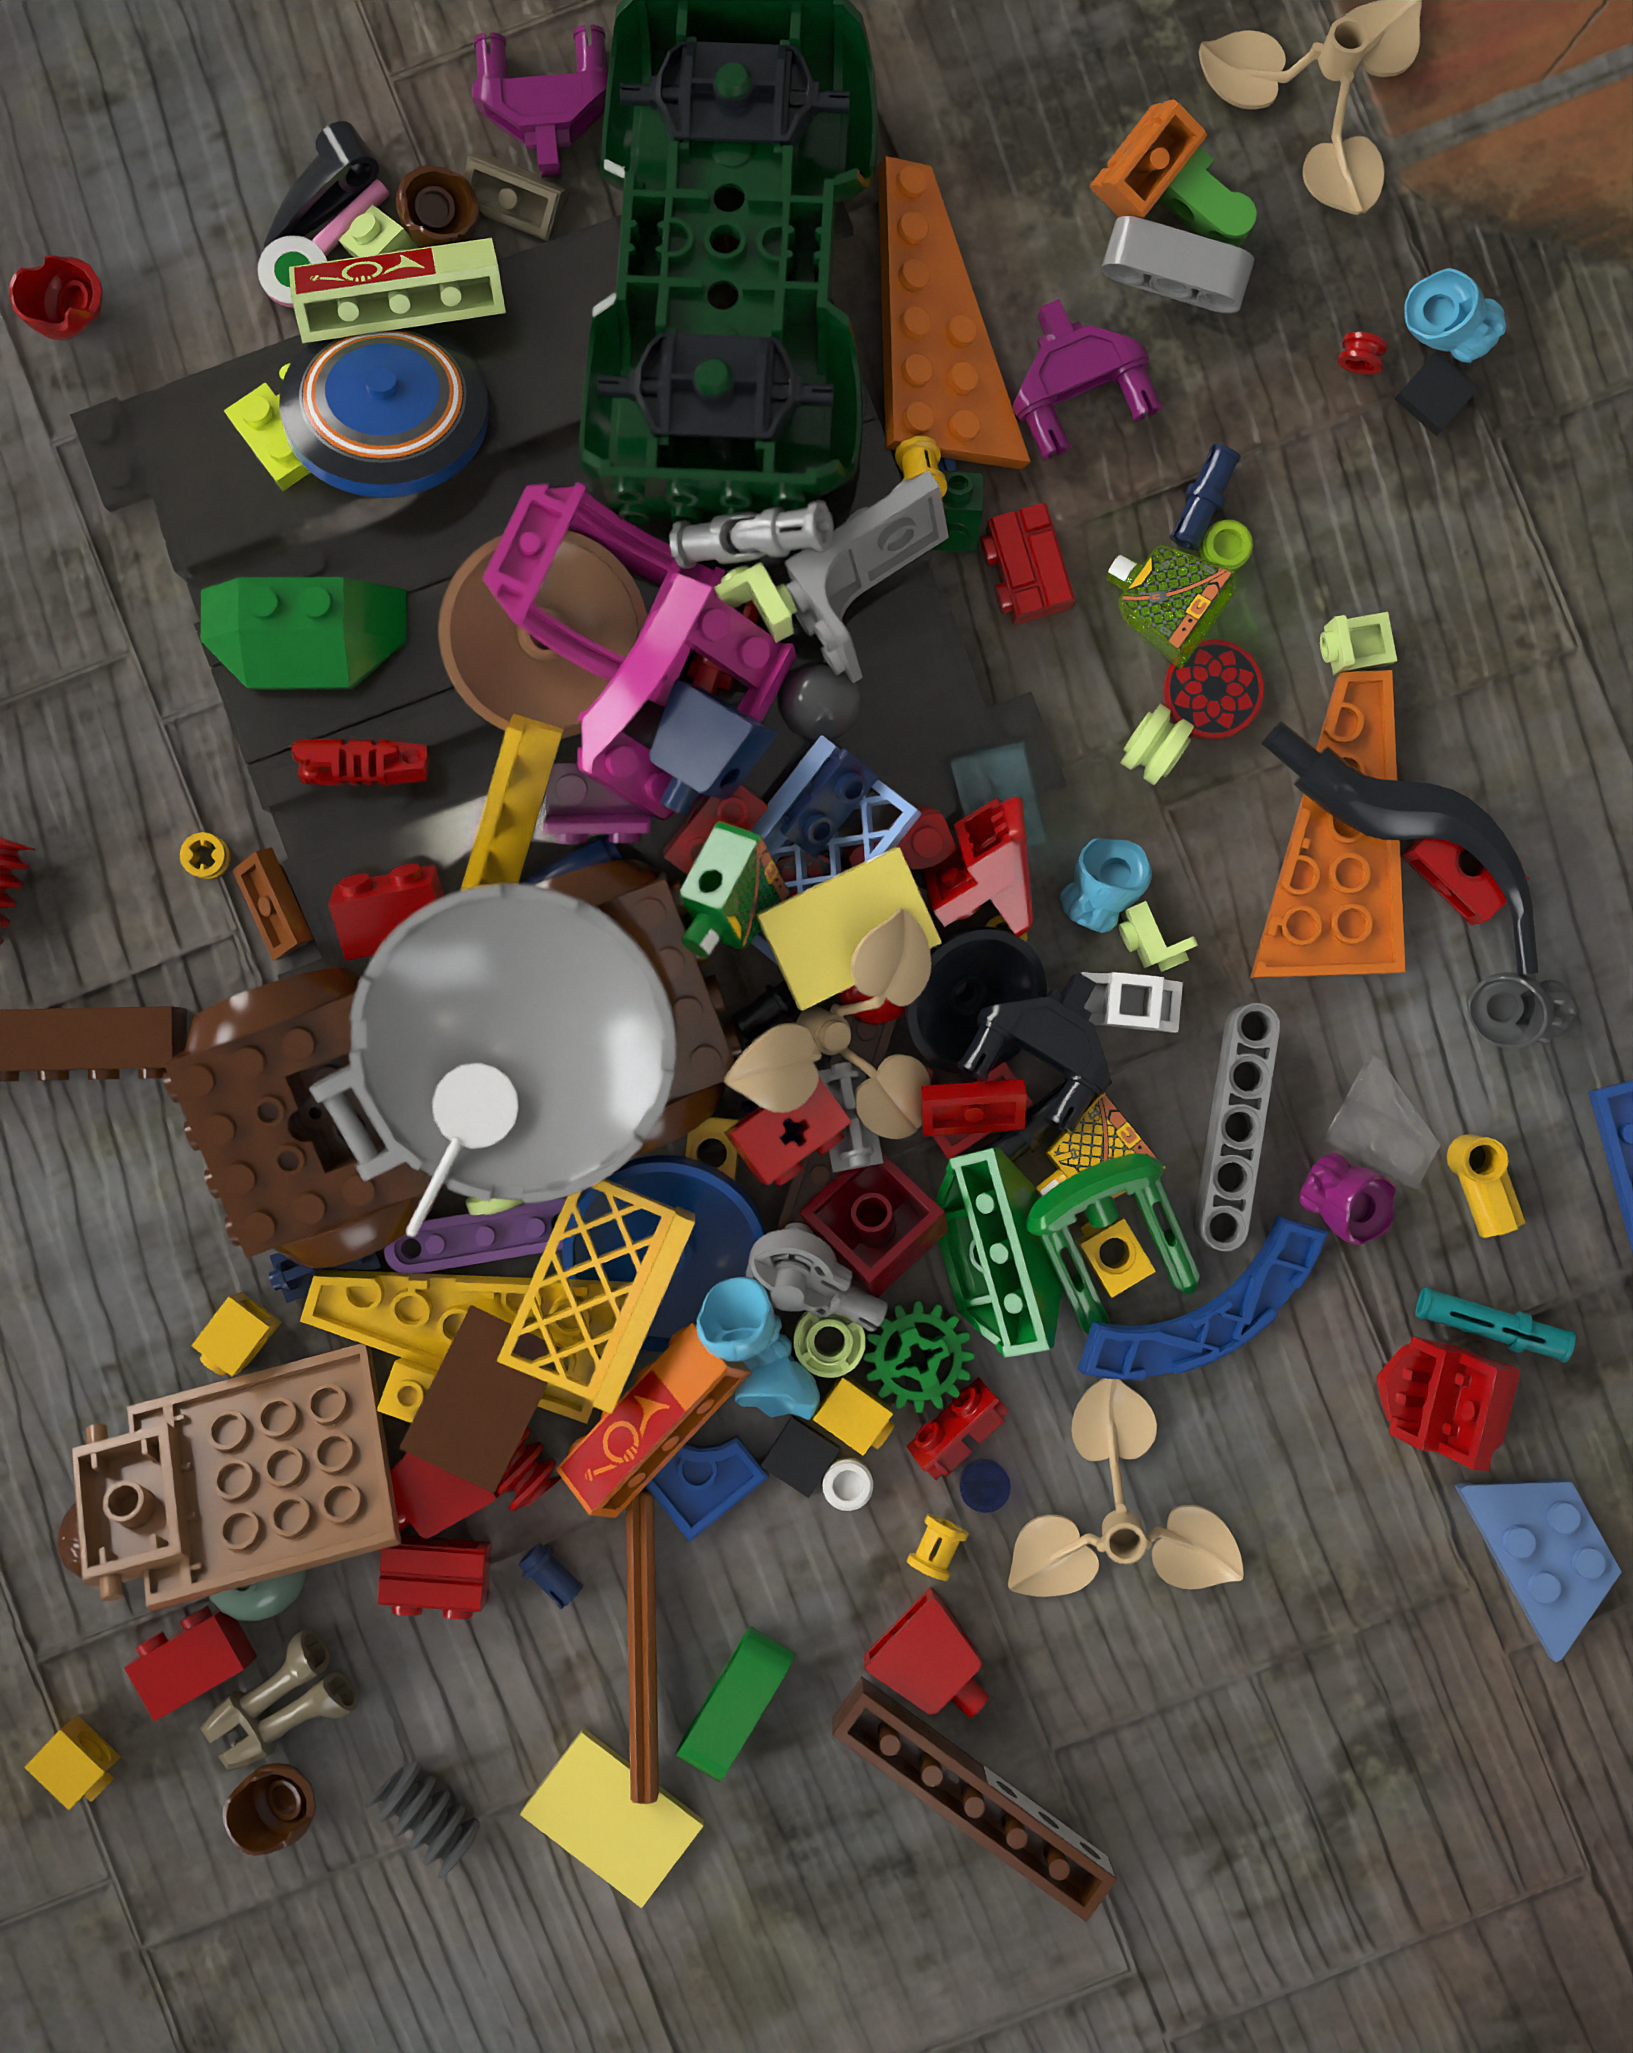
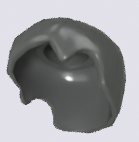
[778,662,861,742]

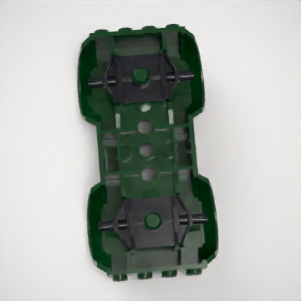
[579,0,878,531]

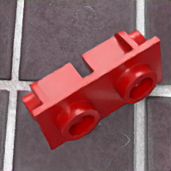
[906,1377,1010,1480]

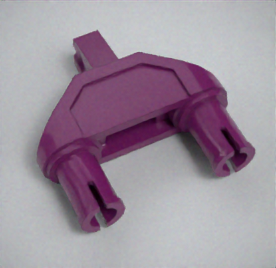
[471,24,608,178]
[1012,299,1164,461]

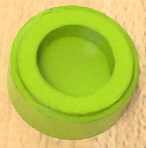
[1200,520,1253,573]

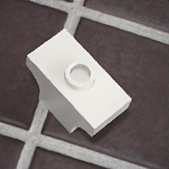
[1081,972,1183,1033]

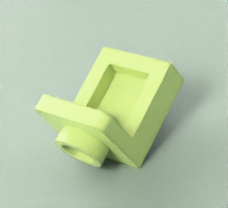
[338,205,419,258]
[715,563,797,643]
[1320,612,1397,675]
[1118,901,1198,972]

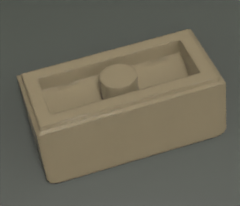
[463,152,570,241]

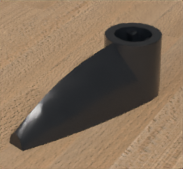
[264,121,379,248]

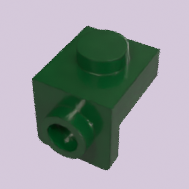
[930,470,983,553]

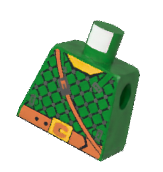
[680,821,790,958]

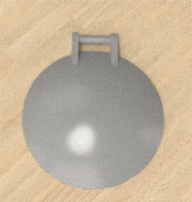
[309,884,676,1203]

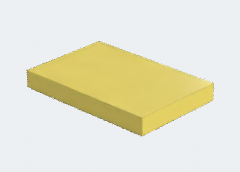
[755,847,942,1010]
[520,1727,704,1908]

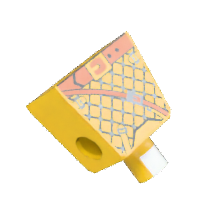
[1036,1092,1166,1199]

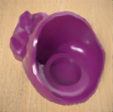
[1299,1152,1396,1245]

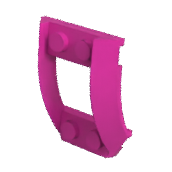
[483,482,725,707]
[577,573,796,821]

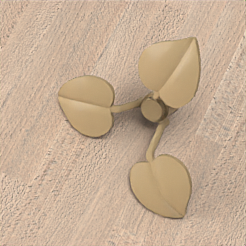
[1199,0,1422,215]
[725,908,931,1139]
[1008,1378,1244,1597]

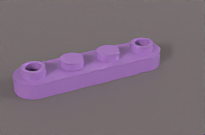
[384,1197,571,1273]

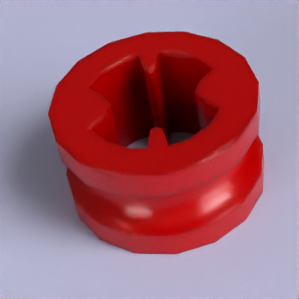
[1337,332,1388,375]

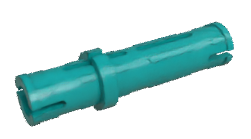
[1415,1287,1576,1363]

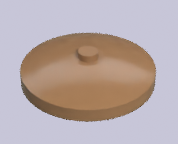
[438,530,647,738]

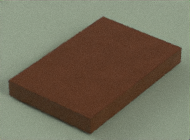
[399,1305,562,1493]

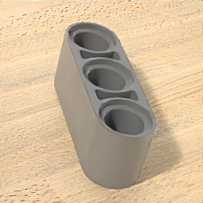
[1101,216,1254,313]

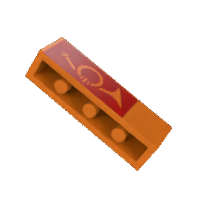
[555,1322,752,1518]

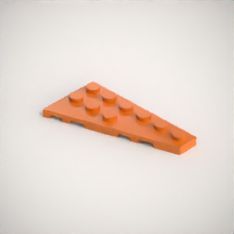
[878,156,1030,470]
[1250,670,1406,979]

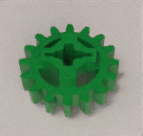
[863,1299,974,1413]

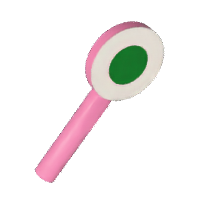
[258,179,390,308]

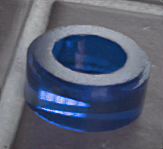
[959,1459,1011,1513]

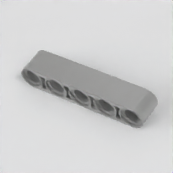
[1194,1003,1280,1251]

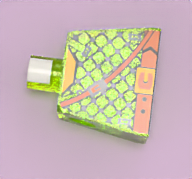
[1107,545,1236,669]

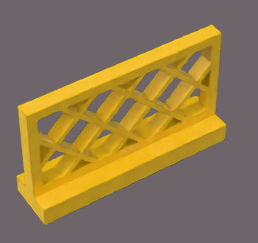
[497,1179,695,1414]

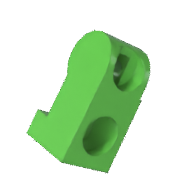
[1159,146,1257,247]

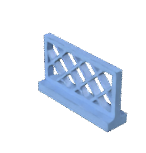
[750,735,922,966]

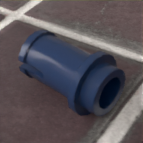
[518,1543,584,1609]

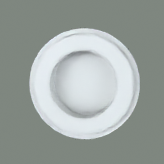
[822,1457,873,1511]

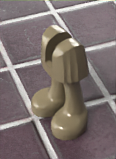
[200,1629,358,1771]

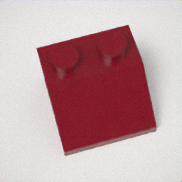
[799,1151,948,1298]

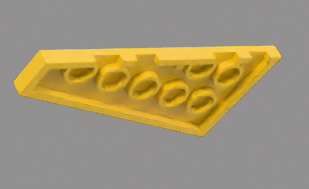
[300,1269,630,1424]

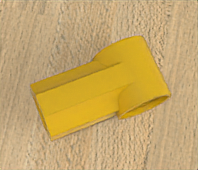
[1446,1134,1526,1238]

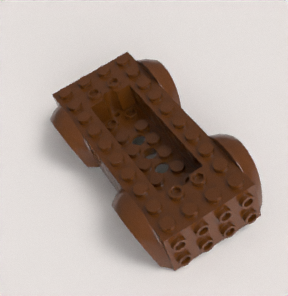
[163,859,743,1268]

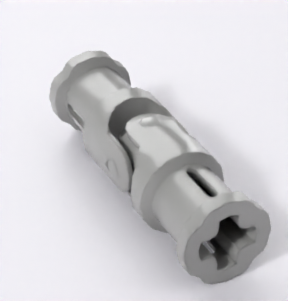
[670,501,833,569]

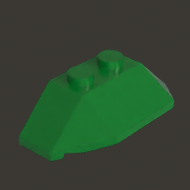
[201,577,408,690]
[935,1146,1062,1358]

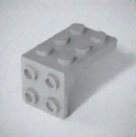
[785,471,949,683]

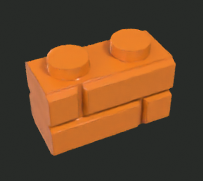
[1089,99,1208,218]

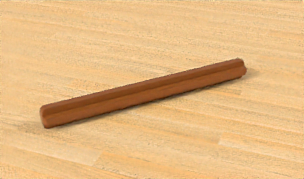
[626,1490,659,1804]

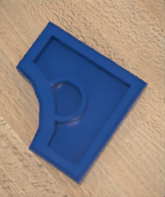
[645,1435,769,1542]

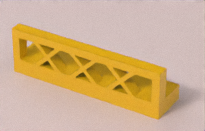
[461,713,564,891]

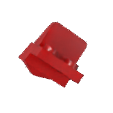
[923,796,1033,937]
[1377,1336,1520,1471]

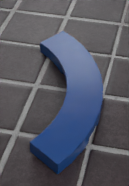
[1078,1215,1328,1380]

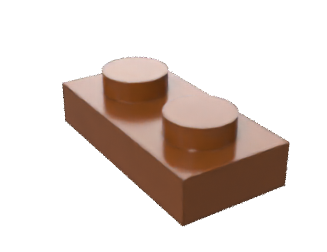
[232,847,314,961]

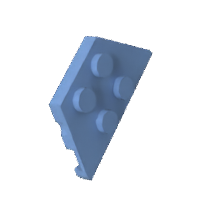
[1454,1478,1621,1663]

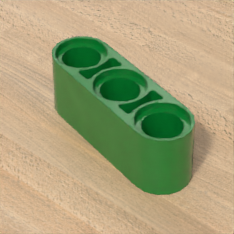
[675,1626,795,1782]

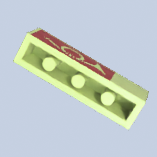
[289,238,506,343]

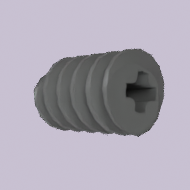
[365,1760,480,1879]

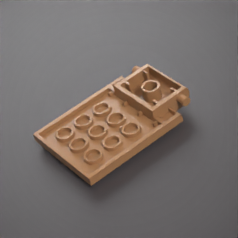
[71,1343,401,1611]

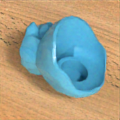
[1405,268,1507,363]
[1059,838,1152,933]
[697,1277,782,1362]
[734,1334,820,1420]

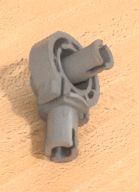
[746,1223,887,1332]

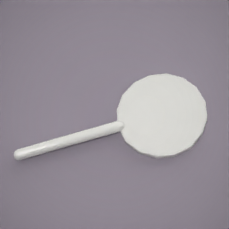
[407,1063,519,1237]

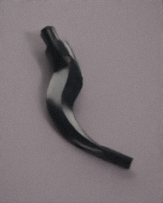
[1261,721,1538,975]

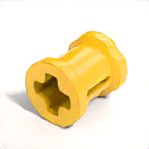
[895,436,947,497]
[906,1514,969,1581]

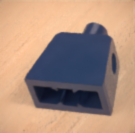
[650,679,777,816]

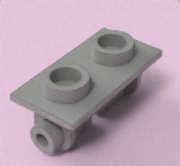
[818,1062,883,1173]

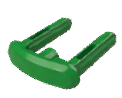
[1026,1153,1200,1334]

